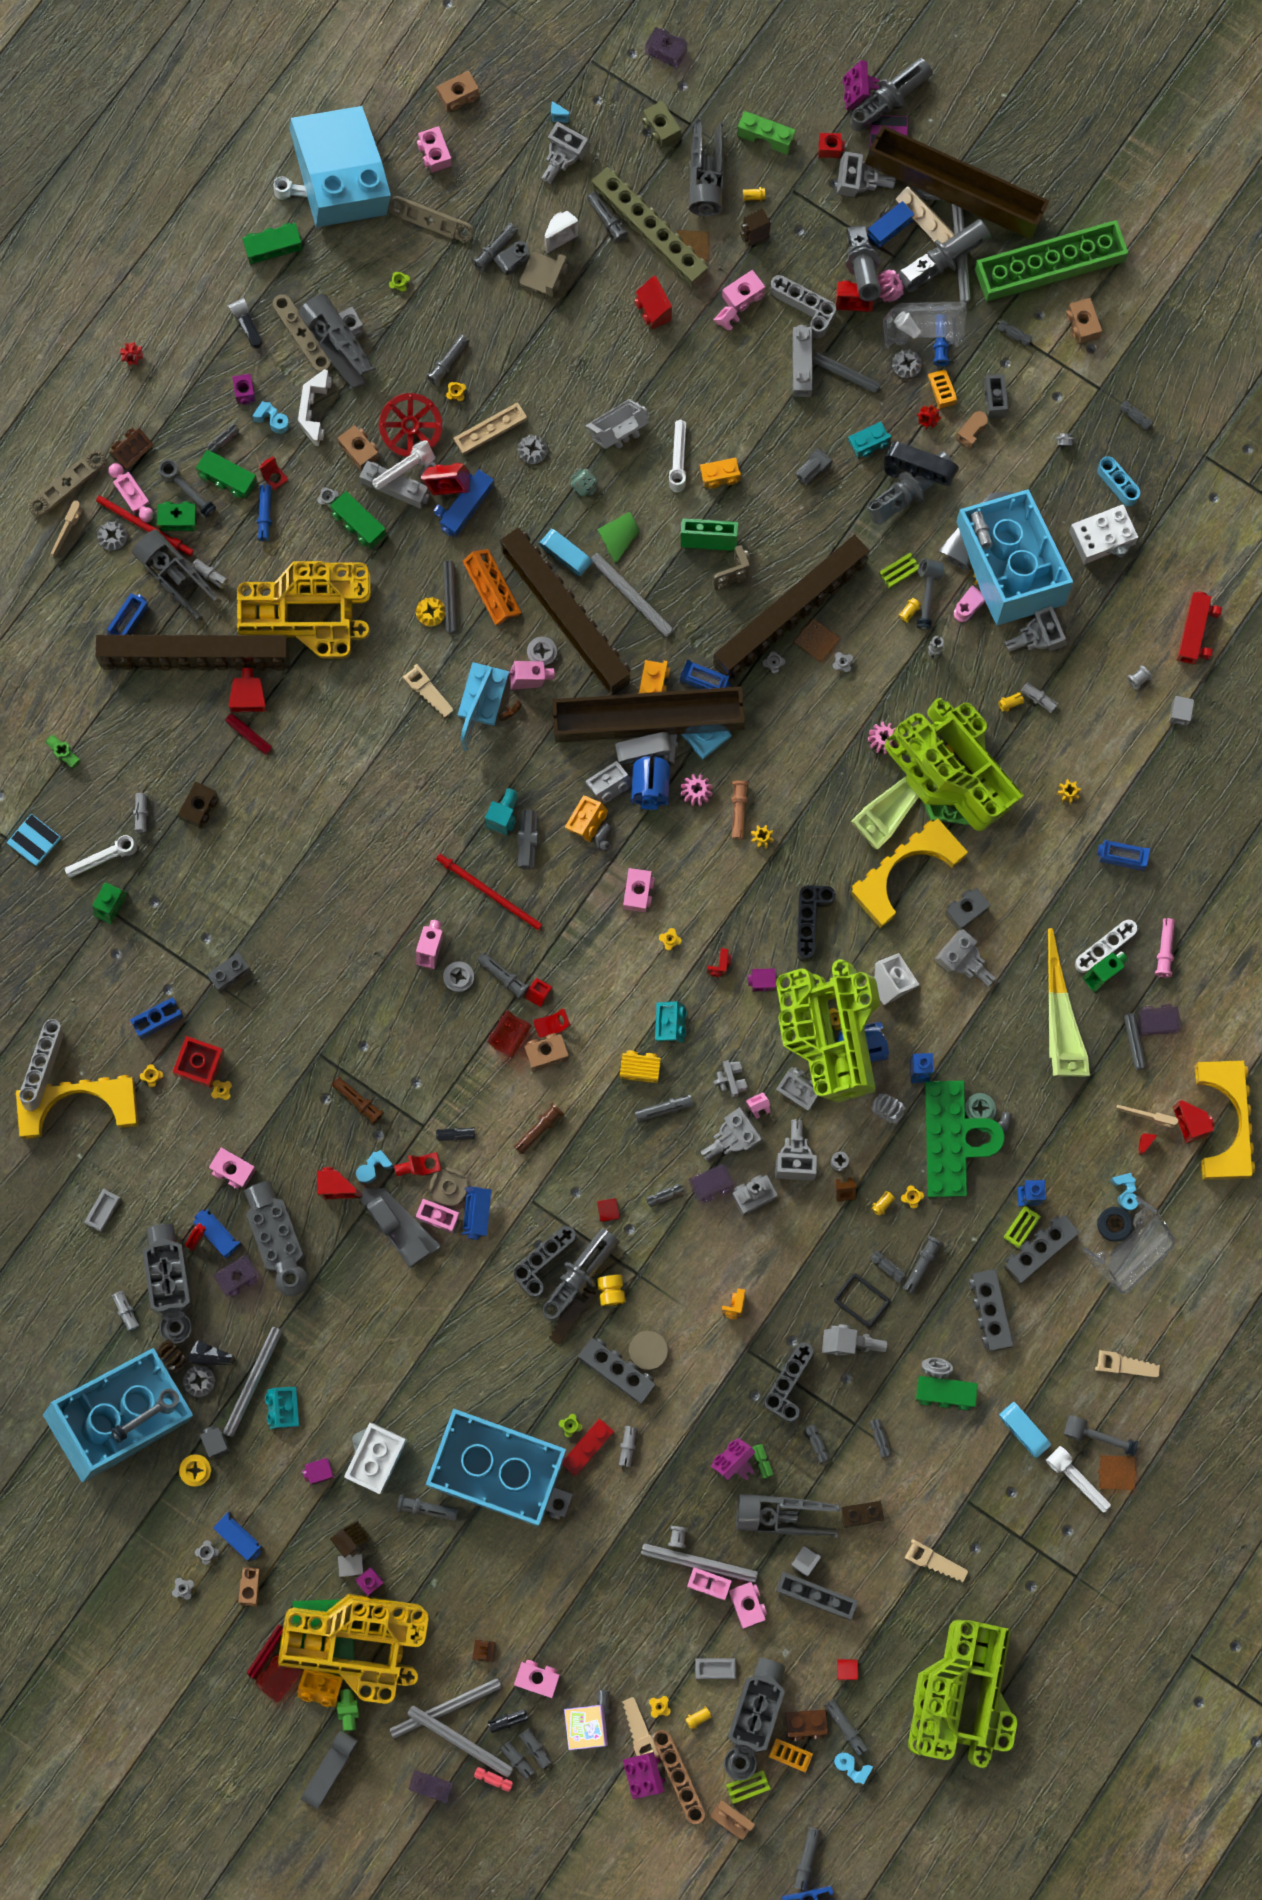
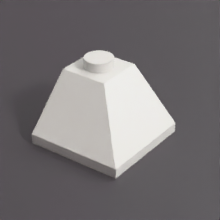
[545,211,578,253]
[874,953,919,1005]

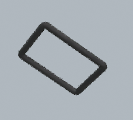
[834,1274,890,1327]

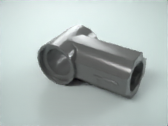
[795,448,833,486]

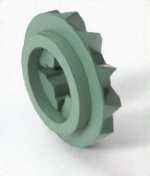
[965,1093,996,1119]

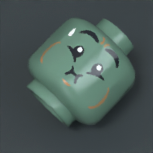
[570,468,598,496]

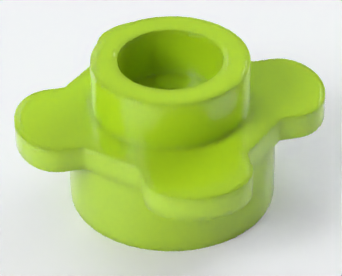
[389,272,410,292]
[559,1414,582,1437]

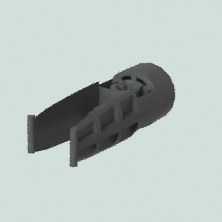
[689,117,725,216]
[298,294,376,389]
[132,529,221,620]
[736,1493,841,1538]

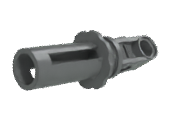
[850,58,933,131]
[898,219,991,292]
[845,225,881,301]
[868,452,953,524]
[542,1228,620,1322]

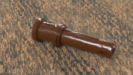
[332,1076,384,1125]
[514,1103,565,1154]

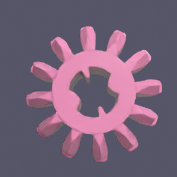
[878,270,904,302]
[868,722,898,754]
[681,774,713,806]

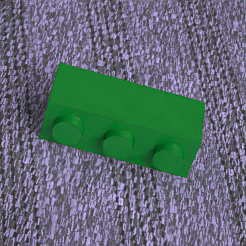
[242,223,303,265]
[196,449,257,500]
[330,491,387,549]
[681,518,738,551]
[915,1376,978,1411]

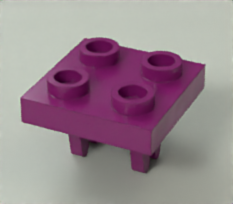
[843,60,879,110]
[711,1438,756,1480]
[623,1752,665,1800]

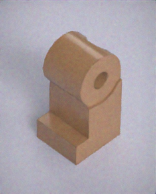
[956,411,988,450]
[238,1567,260,1607]

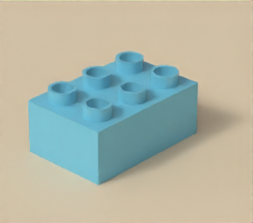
[426,1409,567,1528]

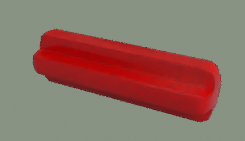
[185,1223,206,1250]

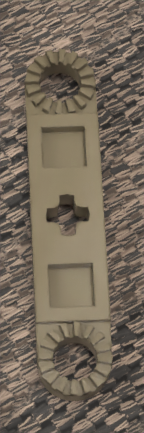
[388,196,474,242]
[273,294,331,372]
[29,450,106,517]

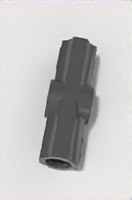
[518,810,538,869]

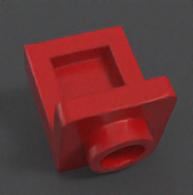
[707,948,732,977]

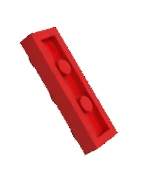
[562,1418,614,1477]

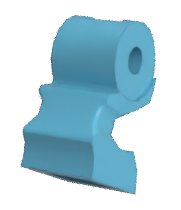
[252,401,289,434]
[356,1150,393,1184]
[1110,1173,1139,1211]
[834,1753,873,1784]

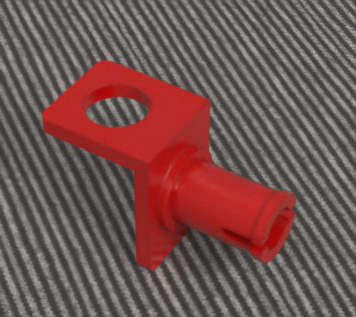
[394,1152,441,1176]

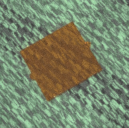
[675,230,709,261]
[794,618,839,662]
[1098,1455,1137,1490]

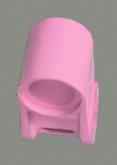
[954,586,985,622]

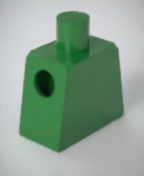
[92,882,128,924]

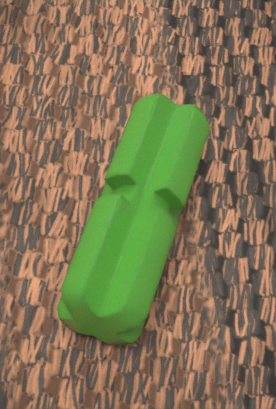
[752,1444,773,1479]

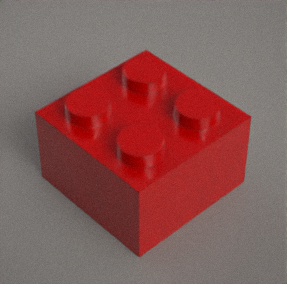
[173,1036,225,1088]

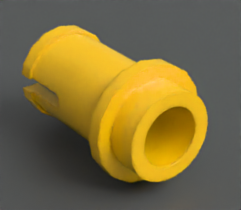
[743,187,766,202]
[898,598,921,623]
[998,692,1024,712]
[871,1191,895,1216]
[685,1706,712,1730]

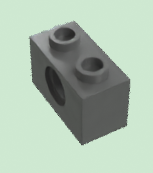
[983,374,1008,418]
[945,887,991,931]
[207,952,252,994]
[200,1426,231,1460]

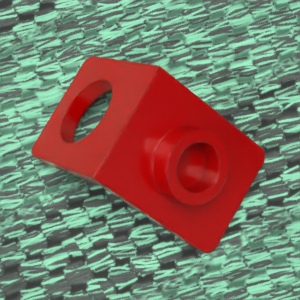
[259,456,288,490]
[533,1008,570,1038]

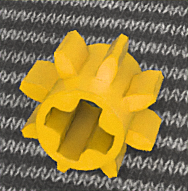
[1057,779,1081,804]
[751,825,774,849]

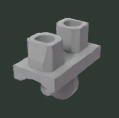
[713,1060,747,1098]

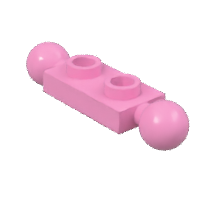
[109,463,154,522]

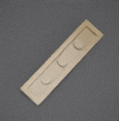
[896,186,955,243]
[454,402,527,455]

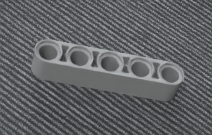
[19,1019,64,1111]

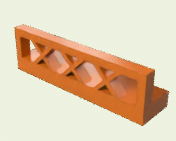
[462,549,522,625]

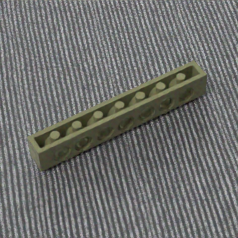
[591,167,708,288]

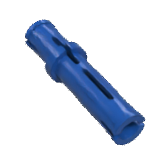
[257,485,272,542]

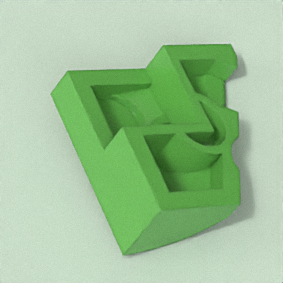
[597,512,639,564]
[923,803,970,825]

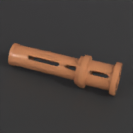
[731,781,749,839]

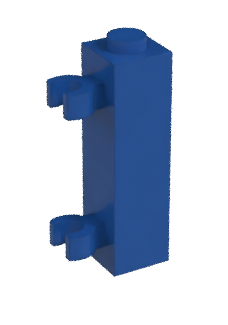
[434,469,495,538]

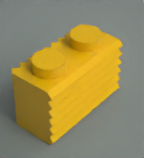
[619,1051,661,1083]

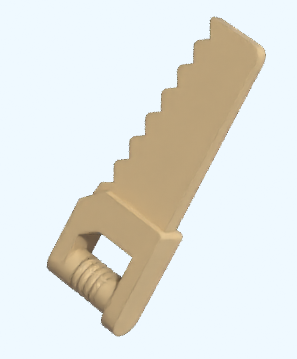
[50,500,83,558]
[402,664,453,718]
[1116,1105,1178,1128]
[1095,1350,1160,1377]
[905,1539,968,1583]
[622,1697,660,1759]

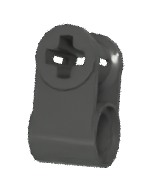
[494,241,529,275]

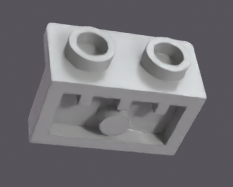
[585,761,632,804]
[776,1067,818,1110]

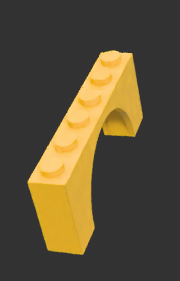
[850,818,968,929]
[1195,1061,1255,1180]
[16,1075,139,1139]

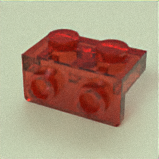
[487,1010,532,1058]
[255,1654,303,1703]

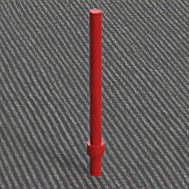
[96,495,194,557]

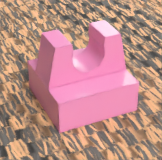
[714,306,740,331]
[745,1093,771,1119]

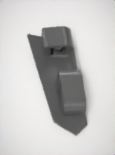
[939,491,1011,571]
[360,1188,440,1268]

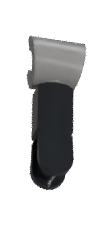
[228,298,262,348]

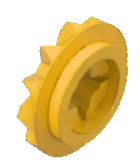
[416,597,446,627]
[179,1454,211,1487]

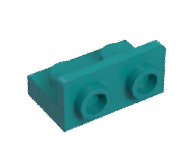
[848,422,892,458]
[655,1001,687,1043]
[265,1387,299,1429]

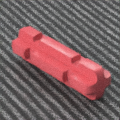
[474,1767,513,1792]

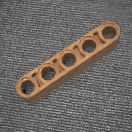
[653,1730,705,1824]

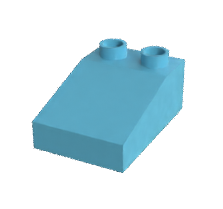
[289,106,391,227]
[956,489,1073,625]
[43,1348,193,1483]

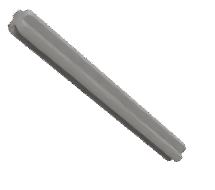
[952,204,971,303]
[591,553,673,637]
[223,1327,282,1437]
[641,1544,758,1583]
[390,1679,501,1738]
[408,1706,513,1777]

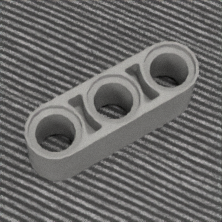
[615,732,672,764]

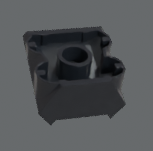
[188,1341,236,1365]

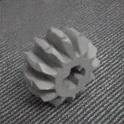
[871,1093,906,1123]

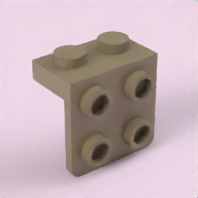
[520,252,568,297]
[713,545,750,589]

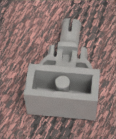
[541,122,591,184]
[837,152,895,197]
[1005,606,1067,653]
[934,929,996,987]
[701,1107,764,1162]
[775,1120,817,1181]
[732,1175,778,1216]
[822,1324,887,1356]

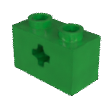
[157,502,197,531]

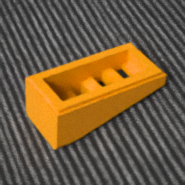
[928,369,957,409]
[768,1738,813,1773]

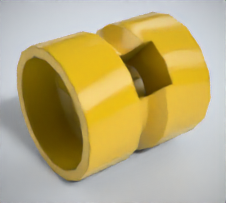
[597,1275,626,1306]

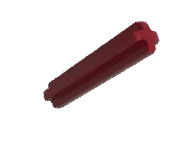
[225,714,273,755]
[247,1625,284,1679]

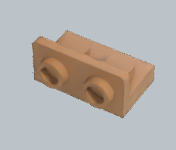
[710,1800,755,1840]

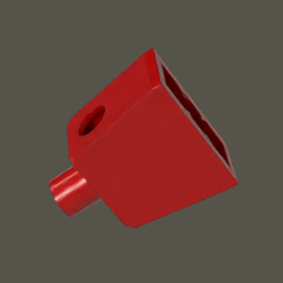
[229,668,267,712]

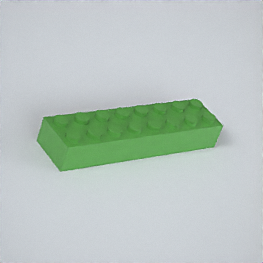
[975,220,1128,302]

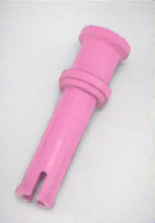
[1155,918,1175,978]

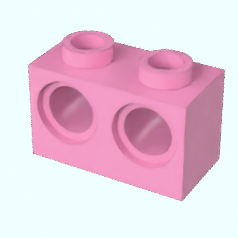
[417,126,452,173]
[687,1567,731,1600]

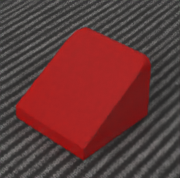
[525,978,553,1007]
[1138,1133,1157,1155]
[597,1198,619,1222]
[837,1659,858,1680]

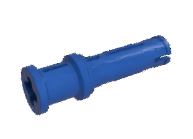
[933,309,950,366]

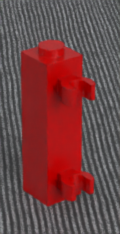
[1176,591,1222,665]

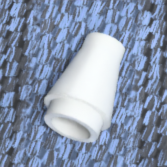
[894,311,921,339]

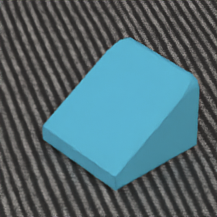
[551,102,569,123]

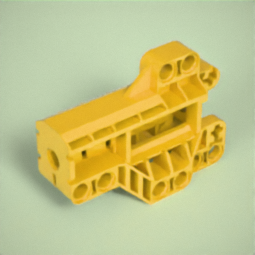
[237,561,371,659]
[278,1594,428,1704]

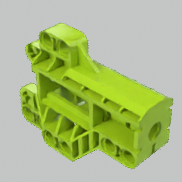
[884,698,1024,831]
[776,959,880,1103]
[908,1620,1017,1768]

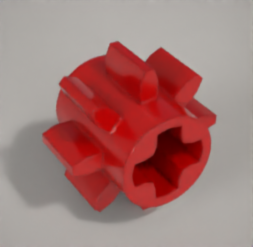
[120,342,143,366]
[917,404,941,429]

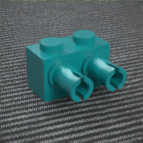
[485,788,518,835]

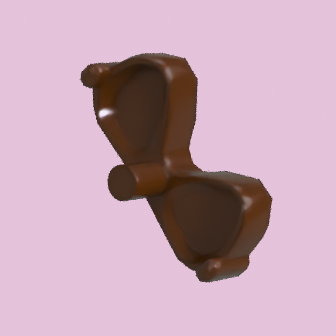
[498,700,522,721]

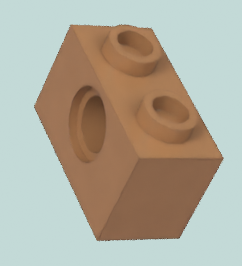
[436,70,479,112]
[1066,298,1102,344]
[337,425,379,472]
[525,1033,569,1071]

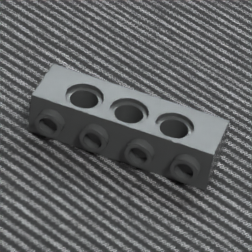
[1004,1215,1079,1285]
[969,1269,1013,1352]
[578,1338,655,1405]
[775,1572,858,1620]

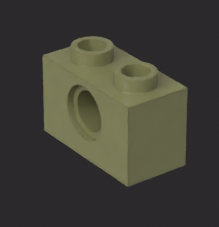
[642,101,681,148]

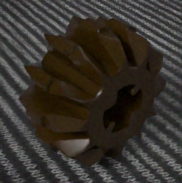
[156,1339,189,1373]

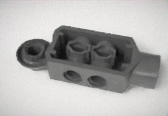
[244,1181,308,1296]
[143,1224,193,1344]
[724,1658,786,1781]

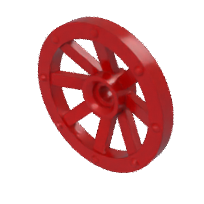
[379,393,442,457]

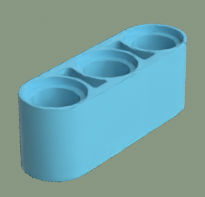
[1097,456,1140,506]
[539,529,593,577]
[999,1402,1051,1458]

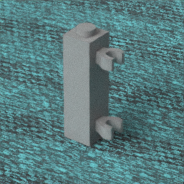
[792,325,812,397]
[359,461,431,509]

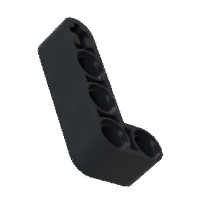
[884,441,959,486]
[797,885,836,962]

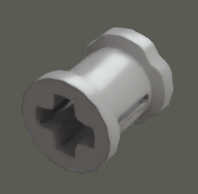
[1127,665,1152,690]
[830,1151,849,1172]
[668,1526,688,1548]

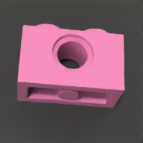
[722,270,765,312]
[623,868,655,912]
[209,1147,256,1189]
[416,1199,460,1234]
[728,1582,767,1629]
[514,1660,560,1698]

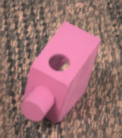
[509,661,555,690]
[416,920,443,969]

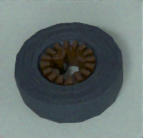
[1097,1207,1132,1242]

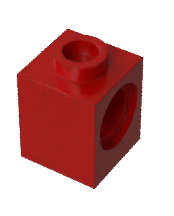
[818,133,845,158]

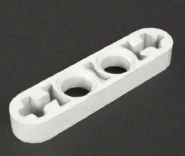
[1075,920,1137,973]

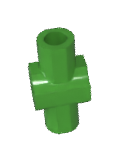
[45,735,81,769]
[337,1689,359,1732]

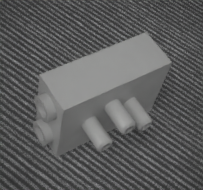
[585,399,650,449]

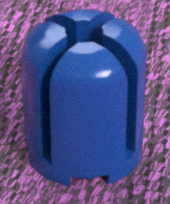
[631,756,670,810]
[837,1021,889,1063]

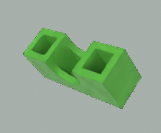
[737,111,795,155]

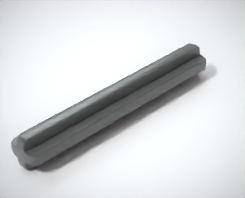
[812,353,880,393]
[444,561,456,633]

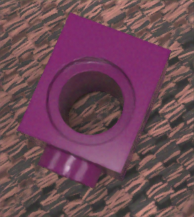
[232,374,256,405]
[748,969,776,992]
[302,1458,334,1485]
[355,1567,385,1596]

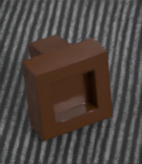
[835,1178,856,1202]
[472,1640,495,1662]

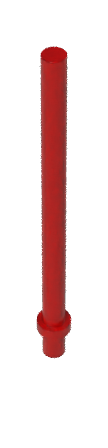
[436,854,543,930]

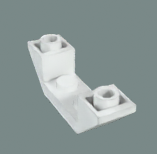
[298,370,332,446]

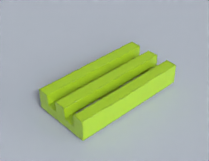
[879,553,919,589]
[1003,1206,1041,1249]
[726,1770,770,1804]

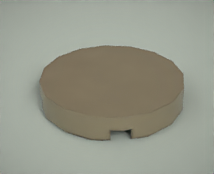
[429,1168,468,1207]
[629,1331,668,1370]

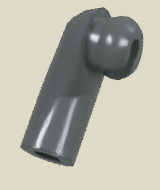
[595,823,612,851]
[998,1112,1012,1133]

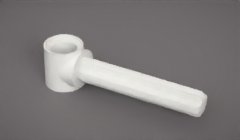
[274,177,307,200]
[669,420,686,492]
[372,441,435,490]
[65,835,137,878]
[1046,1446,1111,1513]

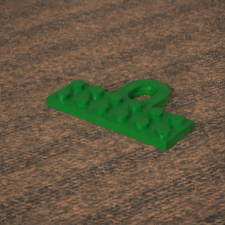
[925,1080,1005,1198]

